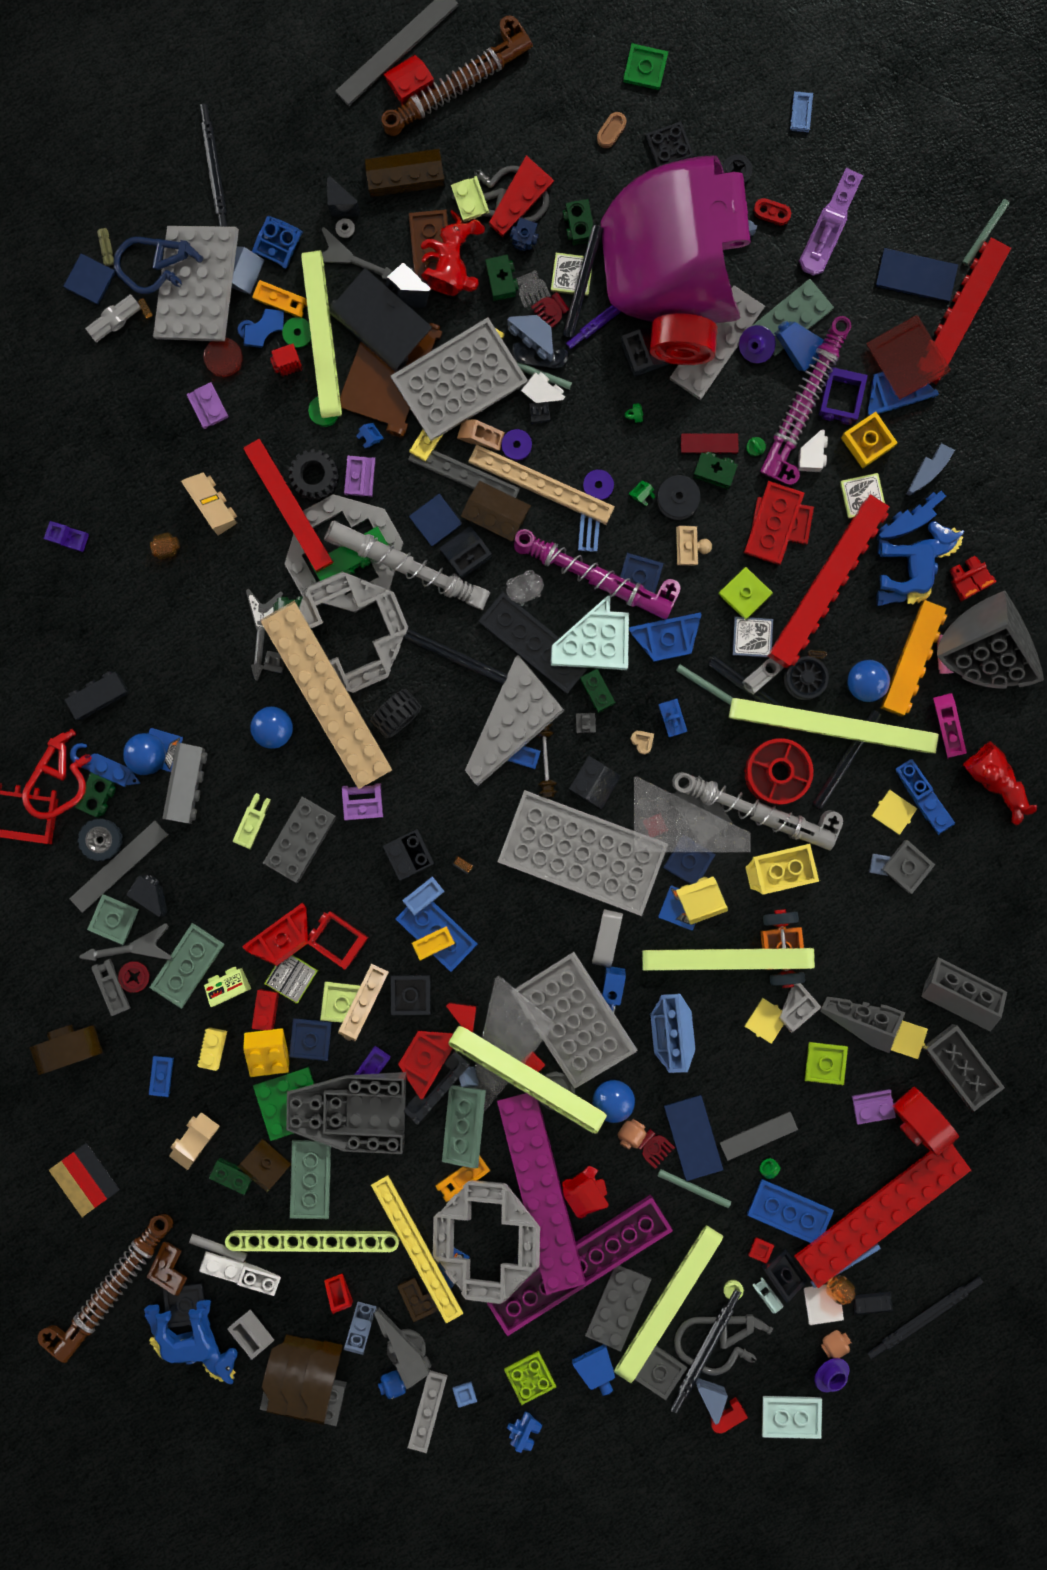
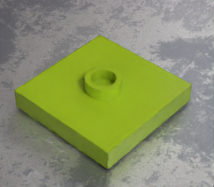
[719,567,773,620]
[805,1042,848,1085]

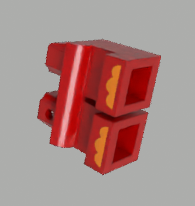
[950,556,996,601]

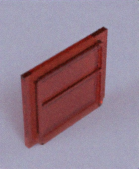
[867,315,951,400]

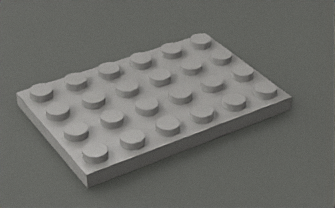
[153,226,239,341]
[391,317,528,441]
[512,952,637,1089]

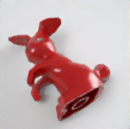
[421,210,485,296]
[963,741,1037,825]

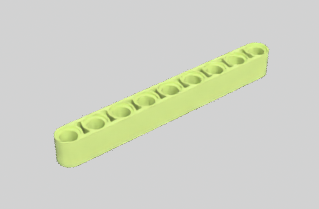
[302,250,342,418]
[642,948,815,970]
[448,1026,607,1133]
[614,1225,723,1383]
[225,1230,400,1252]

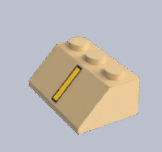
[181,473,237,536]

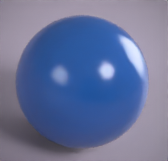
[847,660,890,702]
[250,707,293,749]
[123,733,166,775]
[592,1080,635,1123]

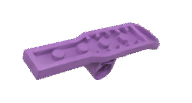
[799,168,863,275]

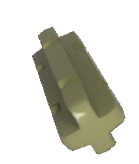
[97,228,114,266]

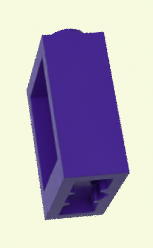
[818,367,868,425]

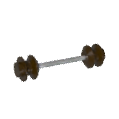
[536,723,558,797]

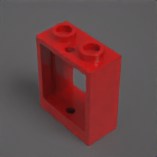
[308,911,369,970]

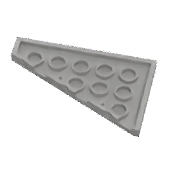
[465,655,565,786]

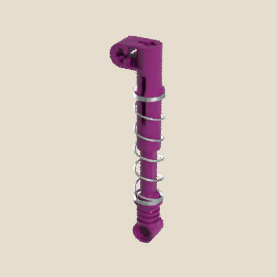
[514,529,680,620]

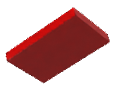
[752,497,814,545]

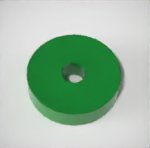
[282,317,312,349]
[308,397,339,427]

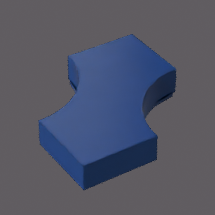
[243,309,284,348]

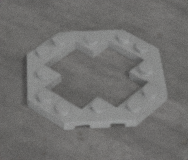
[285,494,403,613]
[299,571,408,693]
[433,1180,540,1304]

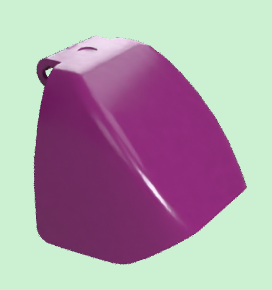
[601,156,750,323]

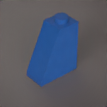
[774,321,825,371]

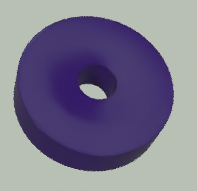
[502,429,532,461]
[583,470,614,501]

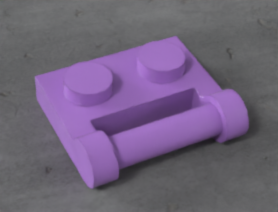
[342,783,383,820]

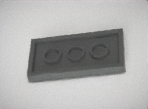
[585,1265,651,1351]

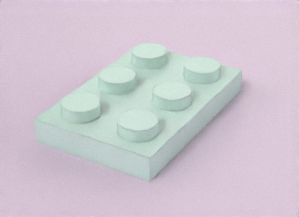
[762,1396,822,1439]

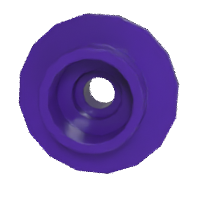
[739,325,776,363]
[814,1358,849,1392]

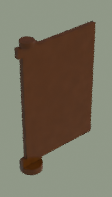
[340,323,443,438]

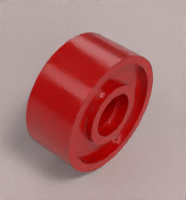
[650,313,718,365]
[745,738,813,805]
[892,1087,959,1157]

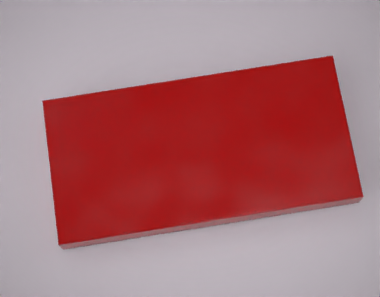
[744,481,804,565]

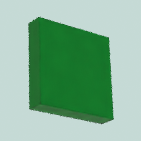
[623,44,668,90]

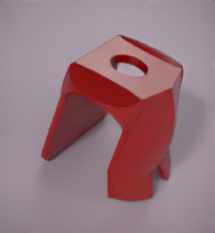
[562,1166,608,1218]

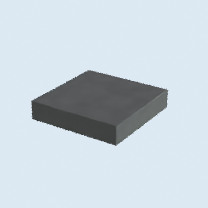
[881,840,935,894]
[635,1345,687,1400]

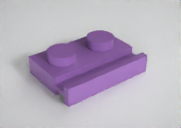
[187,382,229,429]
[344,456,376,497]
[852,1089,896,1124]

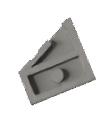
[779,983,821,1033]

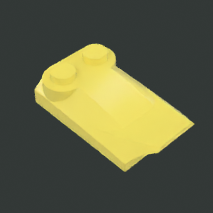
[746,844,819,895]

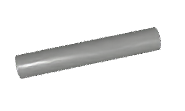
[189,1234,247,1263]

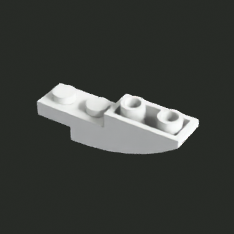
[199,1252,281,1296]

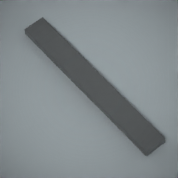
[336,0,458,106]

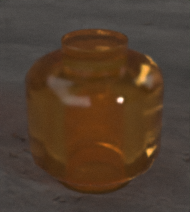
[150,532,180,560]
[826,1275,855,1305]

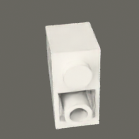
[521,372,565,403]
[798,430,828,472]

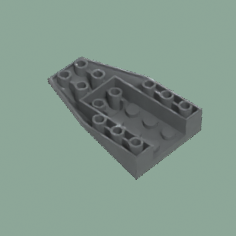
[286,1072,406,1154]

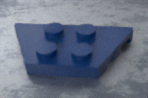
[867,363,939,416]
[629,613,701,662]

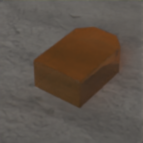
[138,298,153,318]

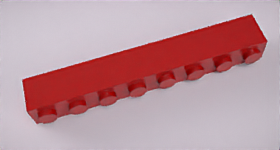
[916,237,1011,384]

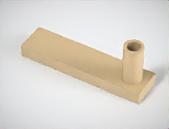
[338,964,389,1041]

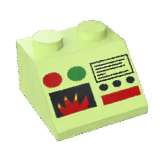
[204,967,251,1007]

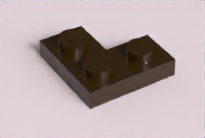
[397,1277,439,1322]

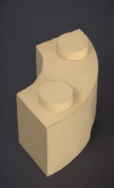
[169,1113,219,1170]

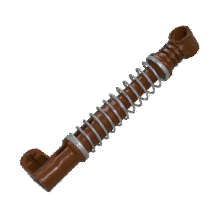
[382,16,533,136]
[38,1214,173,1363]

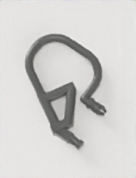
[452,166,549,223]
[674,1314,773,1376]

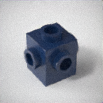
[510,218,539,251]

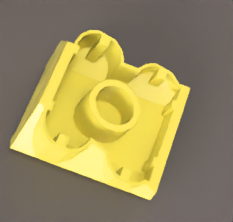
[676,877,728,925]

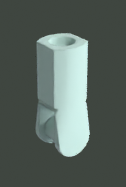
[753,1278,783,1314]

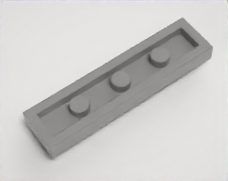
[408,1370,447,1453]

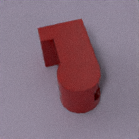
[710,1397,748,1433]

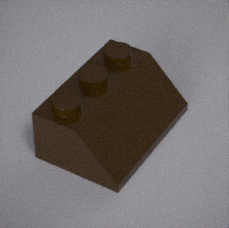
[461,481,531,541]

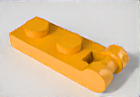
[252,280,307,318]
[435,1155,490,1202]

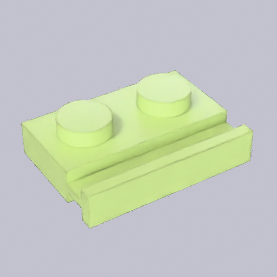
[451,176,489,222]

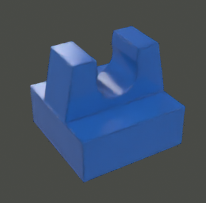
[357,423,384,448]

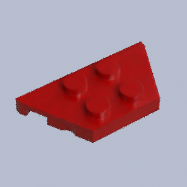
[242,903,308,966]
[398,1031,453,1100]

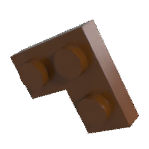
[147,1242,187,1296]

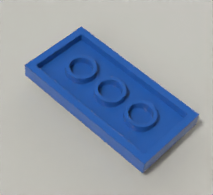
[396,901,477,972]
[747,1179,834,1243]

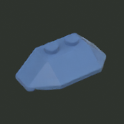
[651,994,695,1073]

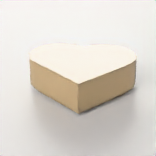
[631,731,654,754]

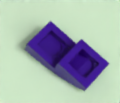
[44,521,89,552]

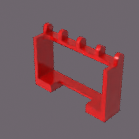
[0,783,59,844]

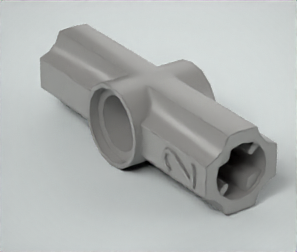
[85,294,141,343]
[742,658,785,694]

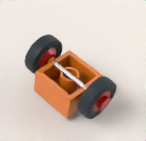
[761,909,805,988]

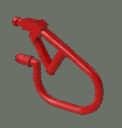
[22,729,92,819]

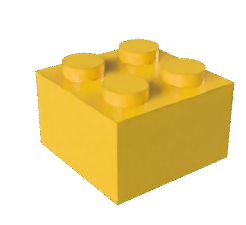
[841,412,897,469]
[244,1028,289,1077]

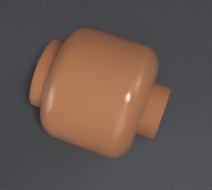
[618,1119,646,1150]
[821,1330,851,1359]

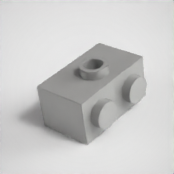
[228,1310,274,1359]

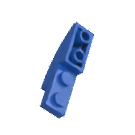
[876,491,946,540]
[895,759,955,835]

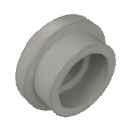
[336,219,355,238]

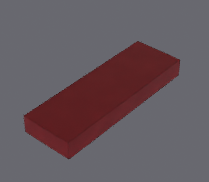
[681,433,738,454]

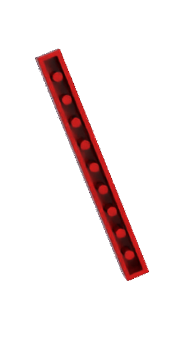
[767,494,890,668]

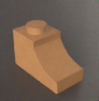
[457,420,505,451]

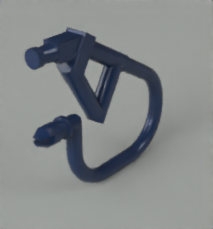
[113,237,204,294]

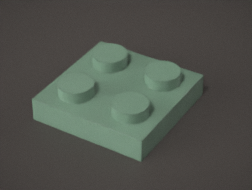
[87,894,139,945]

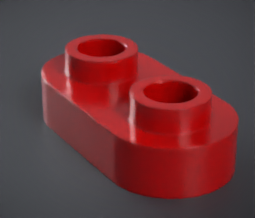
[754,198,791,225]

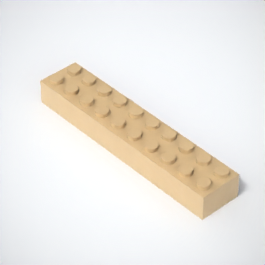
[261,600,392,789]

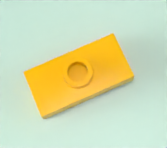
[412,926,455,960]

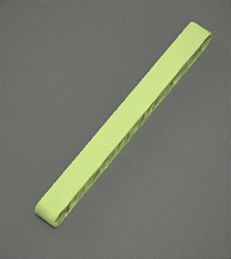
[729,698,939,754]

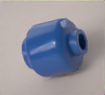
[378,1370,406,1399]

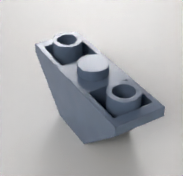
[507,315,553,362]
[344,1302,376,1355]

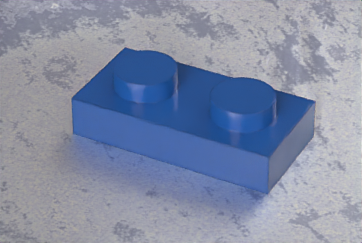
[149,1056,174,1097]

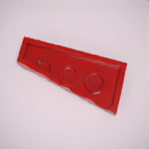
[489,155,554,237]

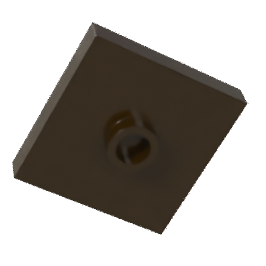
[238,1139,291,1192]

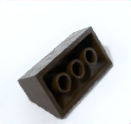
[365,149,445,197]

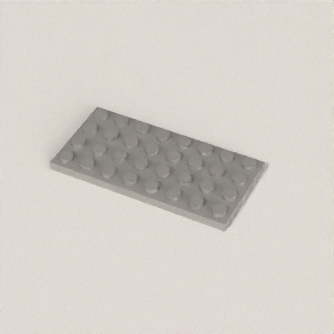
[498,790,668,916]

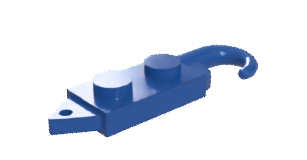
[70,743,140,787]

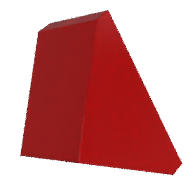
[446,1003,477,1033]
[324,1274,353,1314]

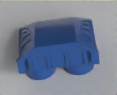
[252,216,303,268]

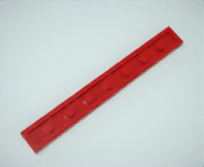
[243,439,333,572]

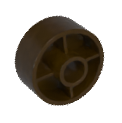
[29,1025,103,1075]

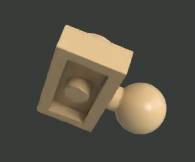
[676,526,712,566]

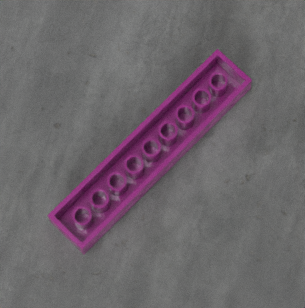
[497,1093,586,1295]
[487,1194,673,1336]

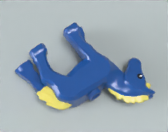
[876,521,964,606]
[144,1300,238,1384]

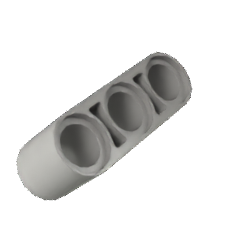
[592,909,623,968]

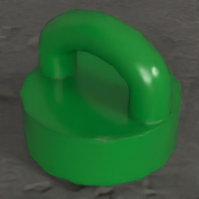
[625,403,643,423]
[746,437,766,457]
[760,1158,781,1179]

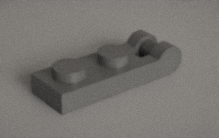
[92,959,130,1016]

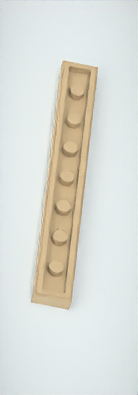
[468,444,615,525]

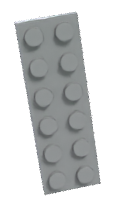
[670,285,765,400]

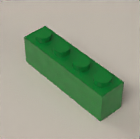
[311,526,388,581]

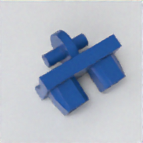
[659,699,687,737]
[507,1412,542,1453]

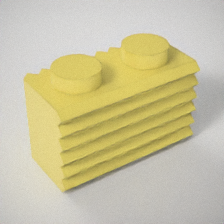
[197,1028,227,1071]

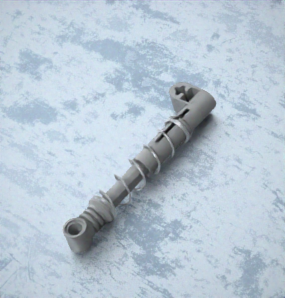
[324,521,490,610]
[672,772,843,851]

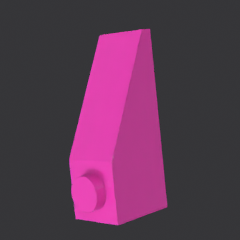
[933,693,966,758]

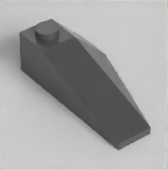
[821,997,905,1053]
[374,1308,431,1389]

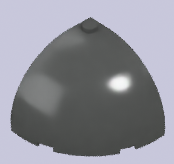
[937,590,1044,689]

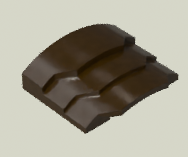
[262,1335,343,1425]

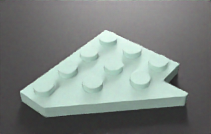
[551,596,629,670]

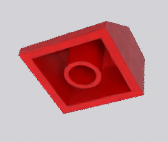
[383,55,435,106]

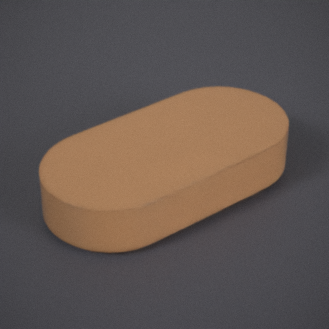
[597,112,626,148]

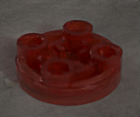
[204,338,243,377]

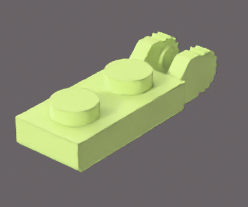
[233,793,271,849]

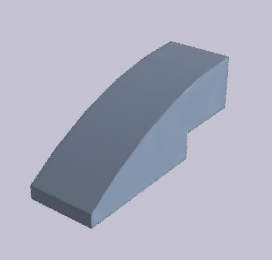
[906,443,955,496]

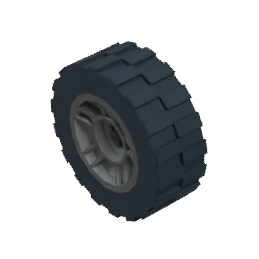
[78,819,123,861]

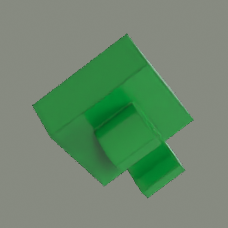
[629,481,655,506]

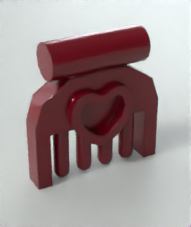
[531,292,569,327]
[638,1129,675,1169]

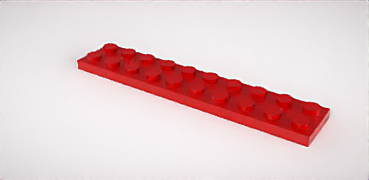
[794,1144,971,1288]

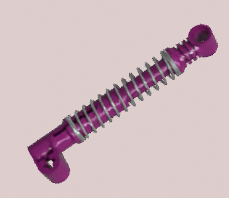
[760,316,851,485]

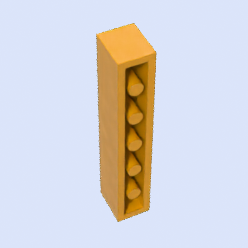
[880,600,947,717]

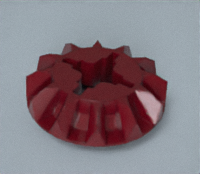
[118,962,150,993]

